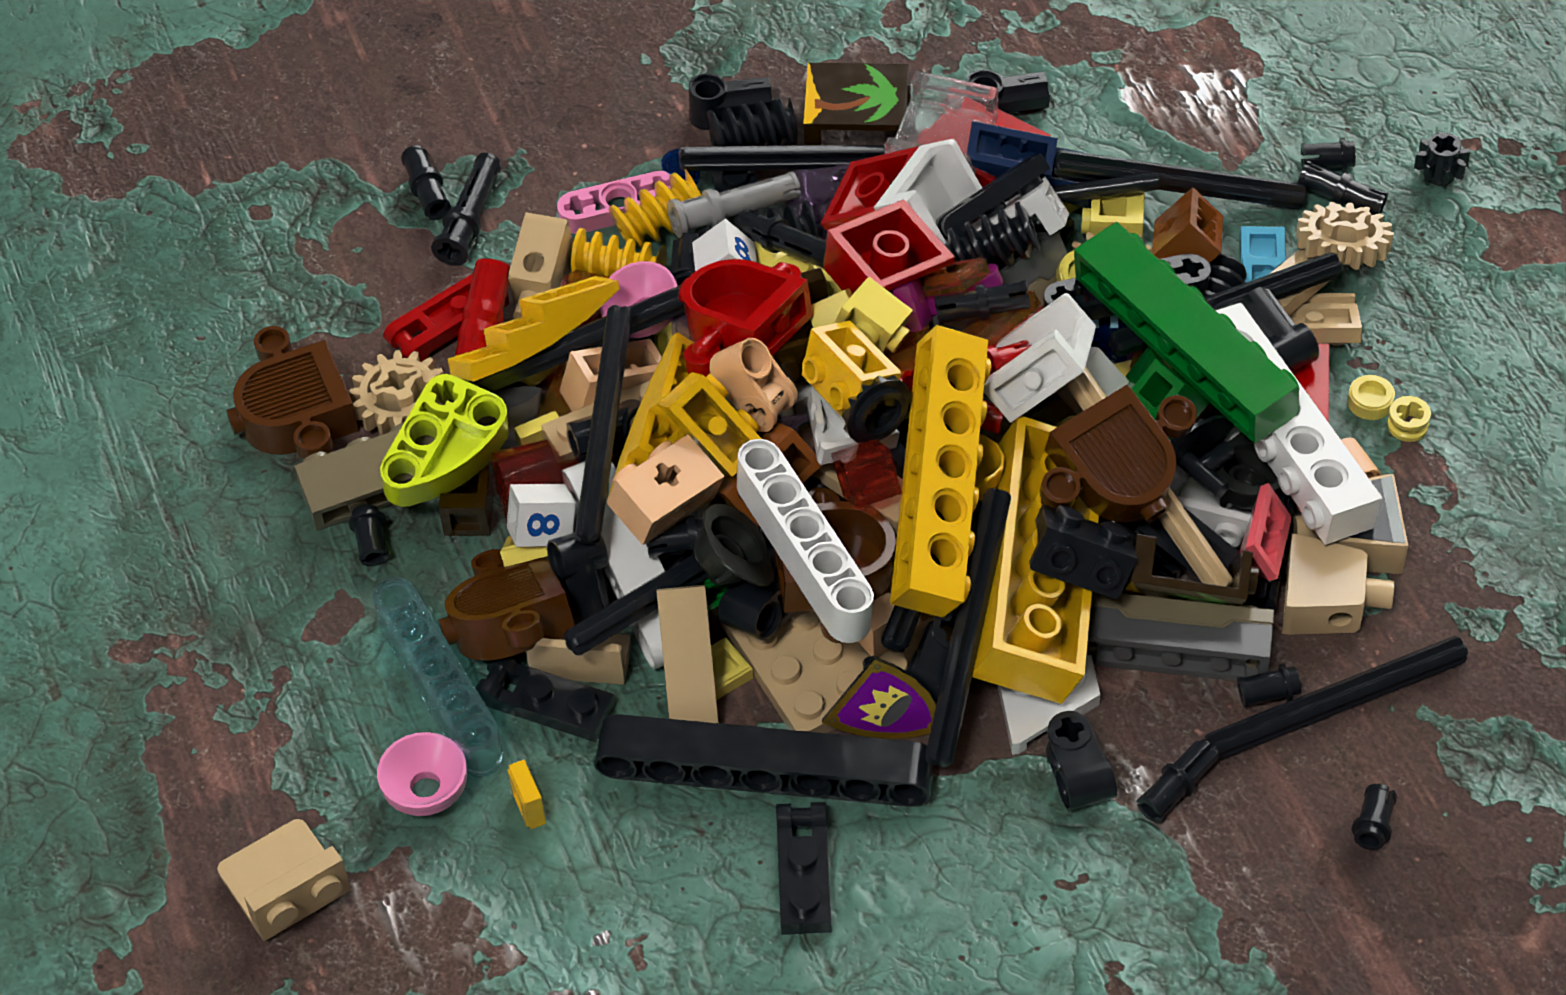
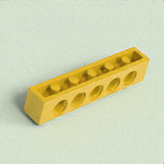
[890,325,991,618]

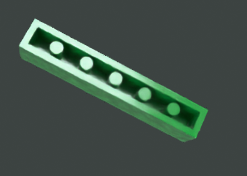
[1074,222,1300,444]

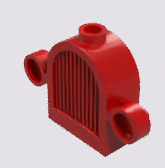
[679,259,813,377]

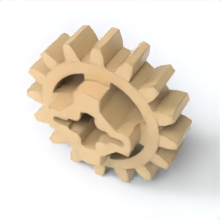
[1296,202,1394,270]
[349,350,444,435]

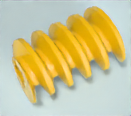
[608,169,701,250]
[570,228,667,282]

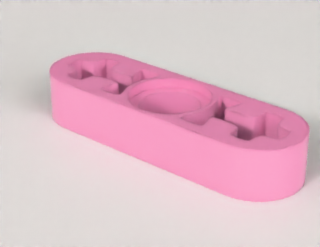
[557,171,671,234]

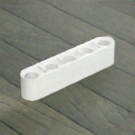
[737,439,874,643]
[562,461,665,670]

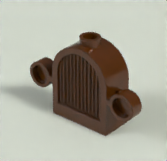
[226,326,359,459]
[1040,384,1197,523]
[773,488,897,644]
[438,549,575,661]

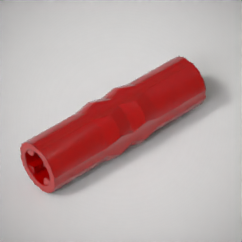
[455,258,510,356]

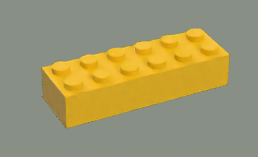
[972,416,1099,704]

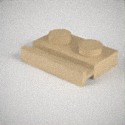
[1289,293,1362,346]

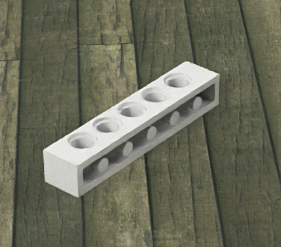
[1216,303,1382,545]

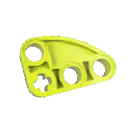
[380,374,509,507]

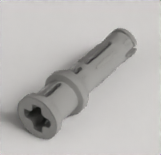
[667,171,801,238]

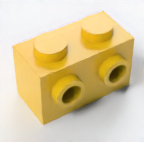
[801,320,901,418]
[658,372,762,477]

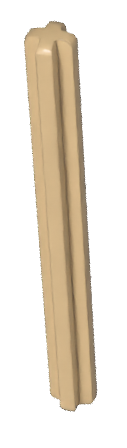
[1066,366,1233,587]

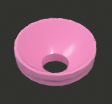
[599,261,678,338]
[377,732,467,816]

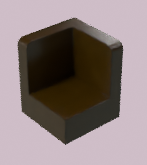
[439,466,494,536]

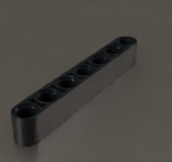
[594,714,934,807]

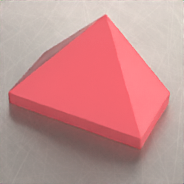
[1238,483,1292,581]

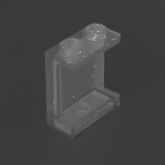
[885,71,998,174]

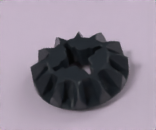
[841,375,912,444]

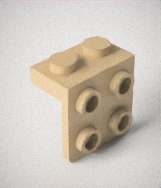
[217,819,351,941]

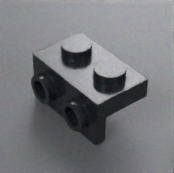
[1029,504,1138,599]

